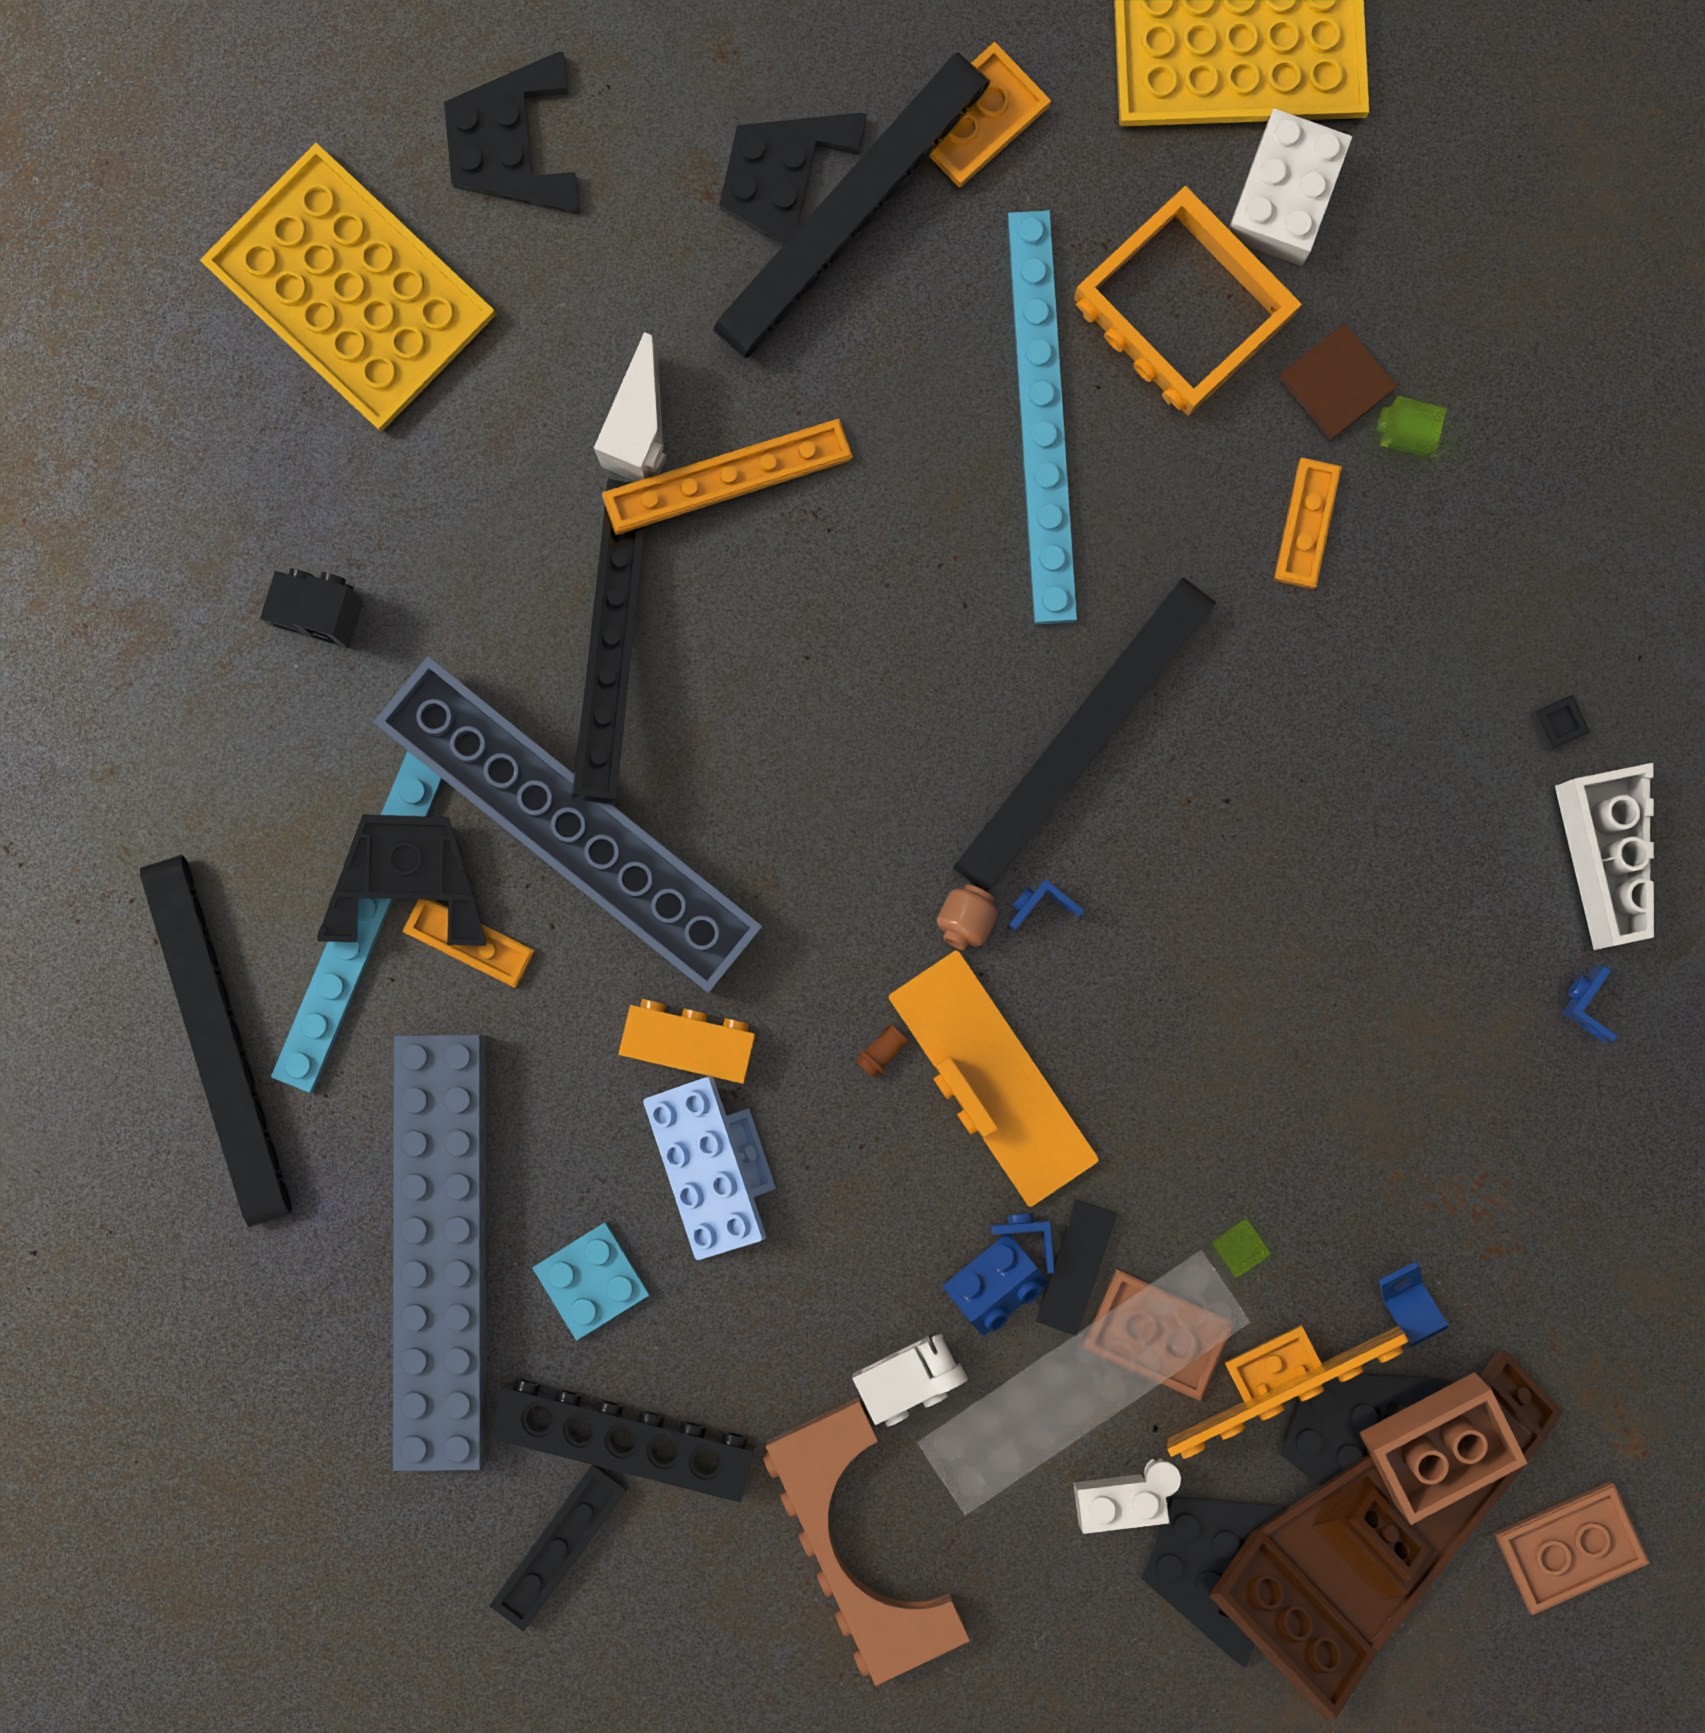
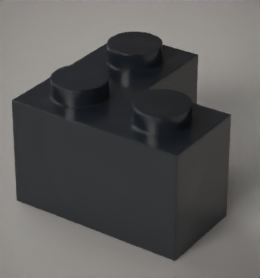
[260,568,363,649]

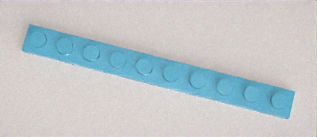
[1007,210,1077,625]
[271,751,444,1093]

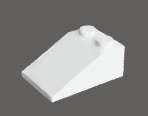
[594,332,666,482]

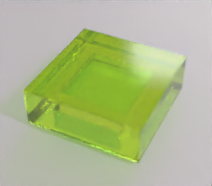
[1210,1218,1271,1278]

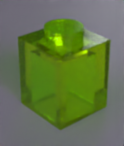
[1377,396,1447,457]

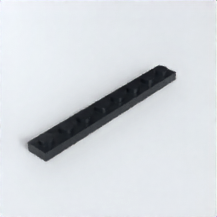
[571,479,645,805]

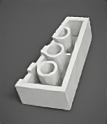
[1555,763,1654,950]

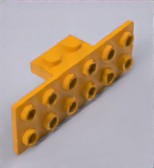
[889,951,1098,1207]
[1167,1324,1409,1459]

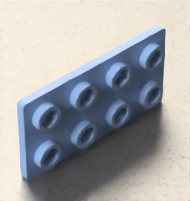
[643,1076,776,1260]

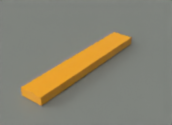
[602,418,853,535]

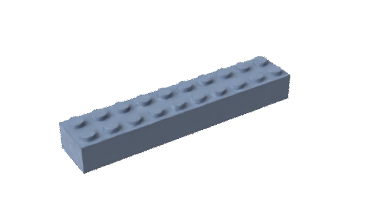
[373,656,762,993]
[393,1035,487,1471]

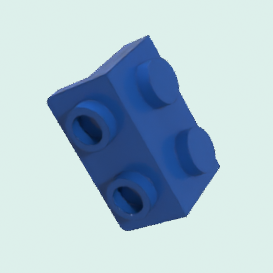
[942,1234,1048,1336]

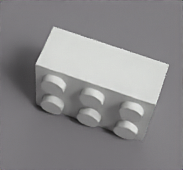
[1228,108,1352,266]

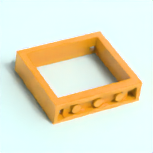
[1074,185,1302,416]

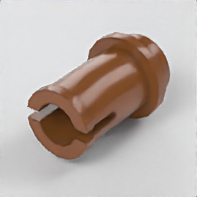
[855,1024,909,1079]

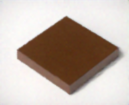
[1278,323,1397,441]

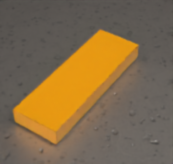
[1273,458,1342,590]
[402,899,536,988]

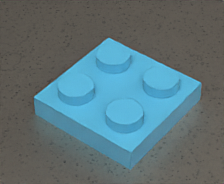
[532,1222,650,1341]

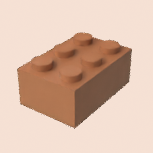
[1360,1372,1528,1525]

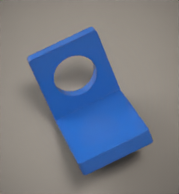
[1008,879,1085,931]
[1562,965,1618,1042]
[990,1213,1054,1274]
[1379,1261,1448,1347]

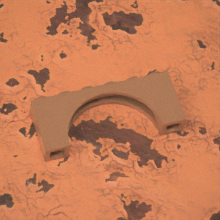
[762,1397,970,1686]

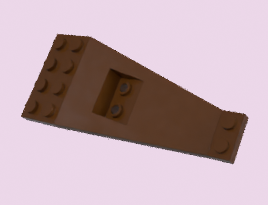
[1209,1350,1563,1720]

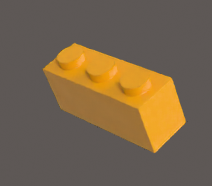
[618,999,756,1084]

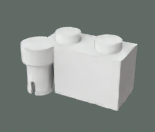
[852,1334,968,1427]
[1073,1458,1181,1534]

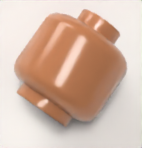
[936,884,999,950]

